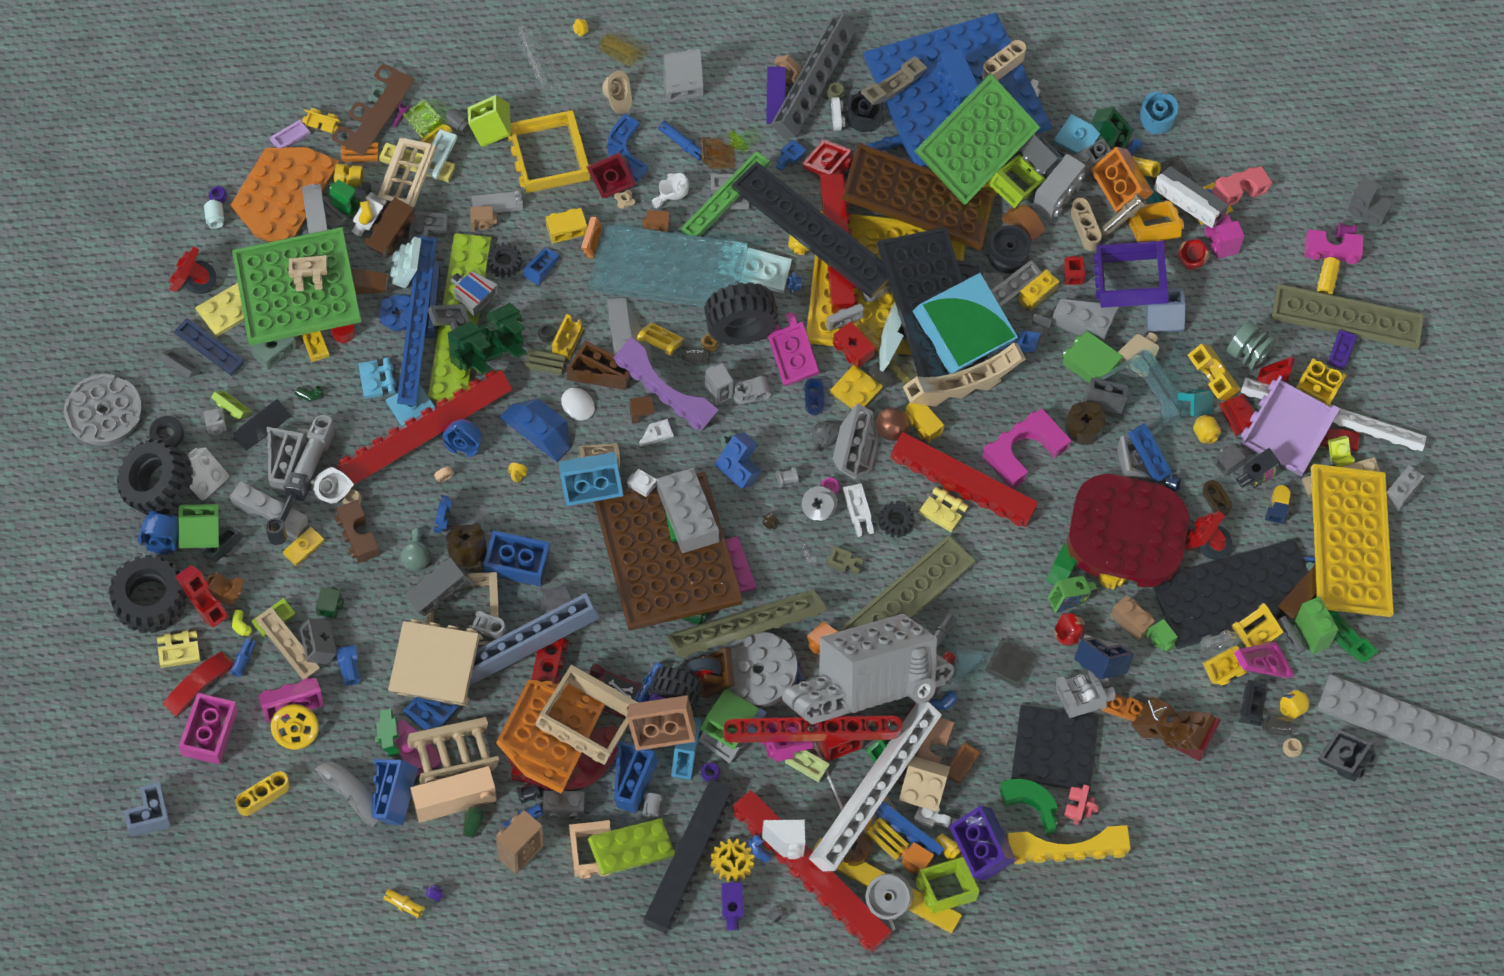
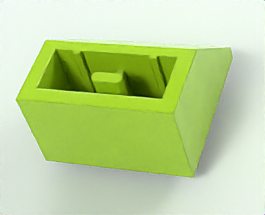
[468,95,511,147]

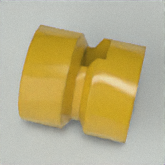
[334,164,364,189]

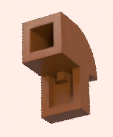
[1001,204,1045,241]
[206,572,244,605]

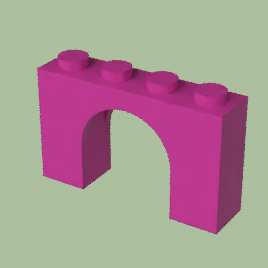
[982,408,1071,489]

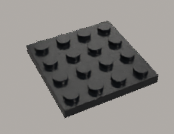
[1011,705,1099,792]

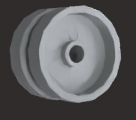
[865,873,913,920]

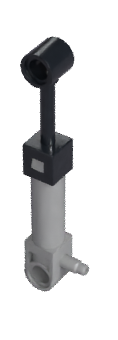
[265,415,335,545]

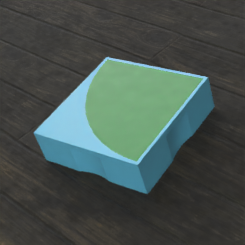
[913,273,1018,374]

